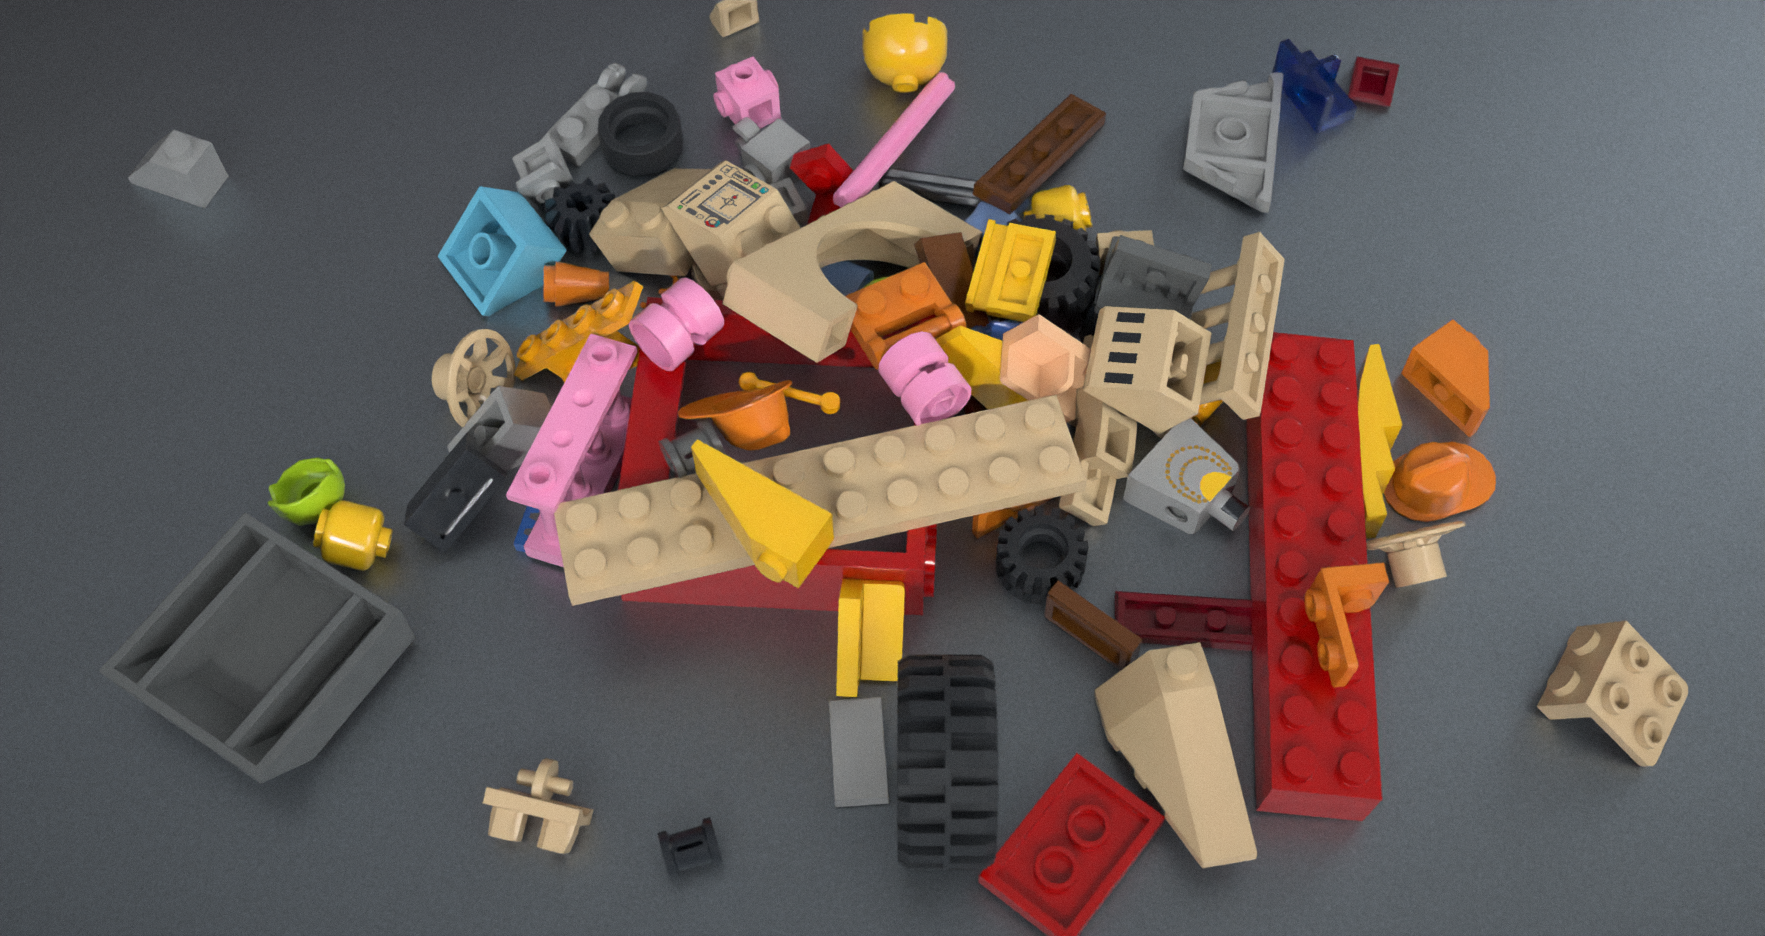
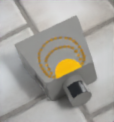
[1123,418,1250,534]

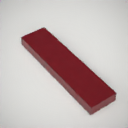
[1114,591,1254,651]

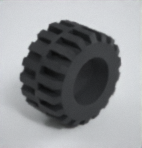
[989,214,1100,332]

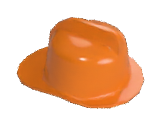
[677,380,793,451]
[1384,441,1496,522]

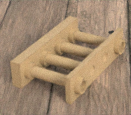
[1152,232,1285,439]

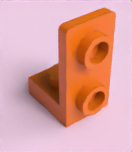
[1305,563,1389,687]

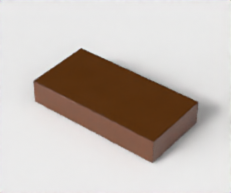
[1044,580,1143,671]

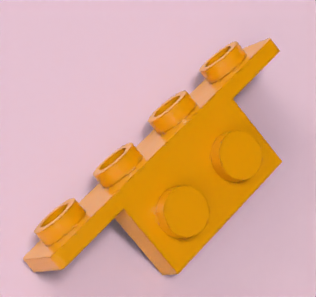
[514,280,643,383]

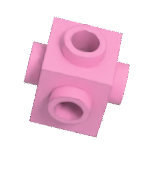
[713,56,781,128]

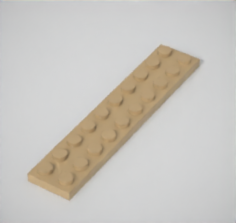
[554,395,1086,606]

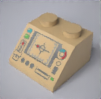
[661,160,800,287]

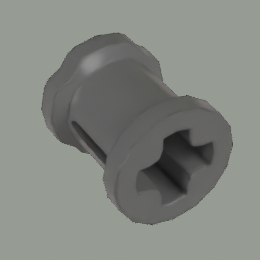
[658,418,726,478]

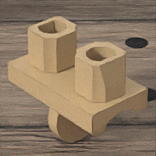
[483,758,594,854]

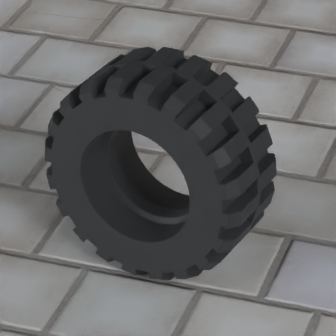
[897,654,998,870]

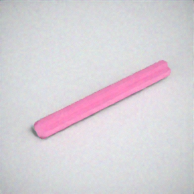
[833,72,955,208]

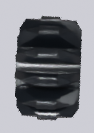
[544,177,616,255]

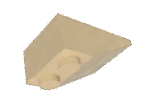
[589,168,711,276]

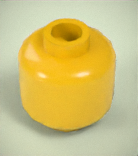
[1024,185,1093,231]
[313,500,393,571]

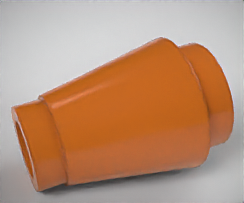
[544,261,609,307]

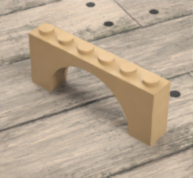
[723,181,982,363]

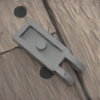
[541,62,647,167]

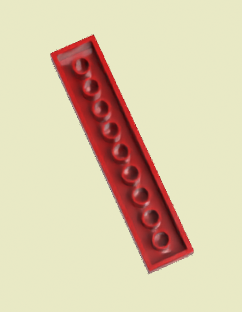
[1246,332,1382,821]

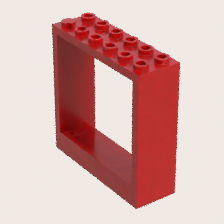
[618,297,937,616]

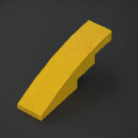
[1356,344,1402,539]

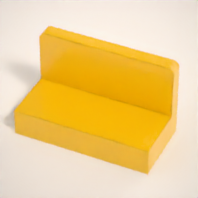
[836,579,905,697]

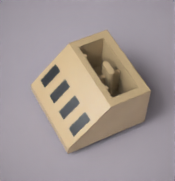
[1083,306,1212,434]

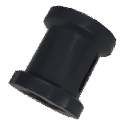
[657,817,723,881]

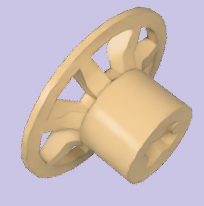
[432,329,516,428]
[1366,521,1466,588]

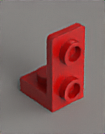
[789,143,854,225]

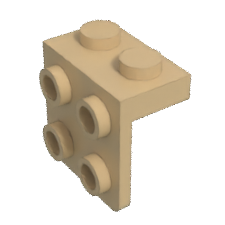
[1537,621,1688,766]

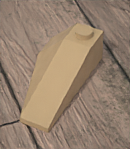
[1094,642,1257,868]

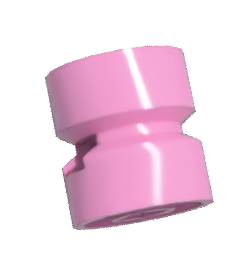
[629,278,724,371]
[879,332,972,426]

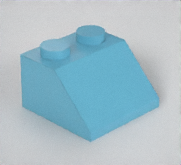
[437,186,567,316]

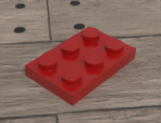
[978,753,1165,936]

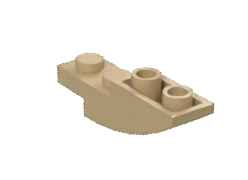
[1059,335,1137,526]

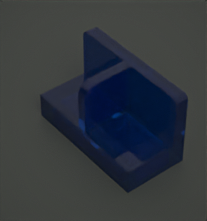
[1272,38,1357,134]

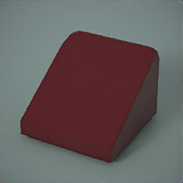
[1347,57,1400,108]

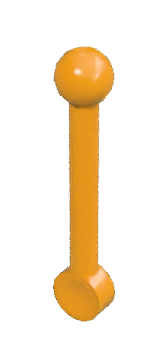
[739,372,840,414]

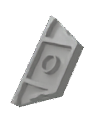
[1183,72,1283,213]

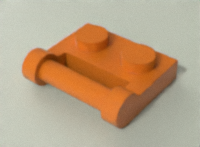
[845,262,967,369]

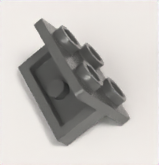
[1094,235,1212,320]

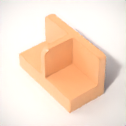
[1000,314,1091,423]

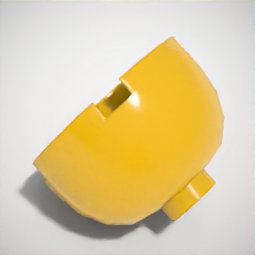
[862,13,948,93]

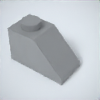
[128,130,229,208]
[447,386,551,471]

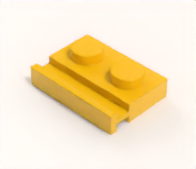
[965,219,1056,322]

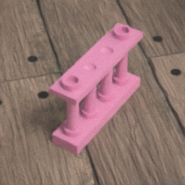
[506,334,637,567]

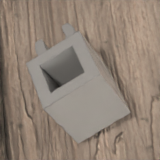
[733,117,810,184]

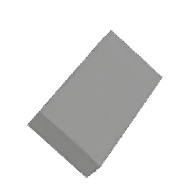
[829,697,889,807]

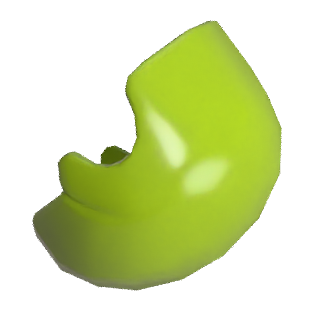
[267,457,345,526]

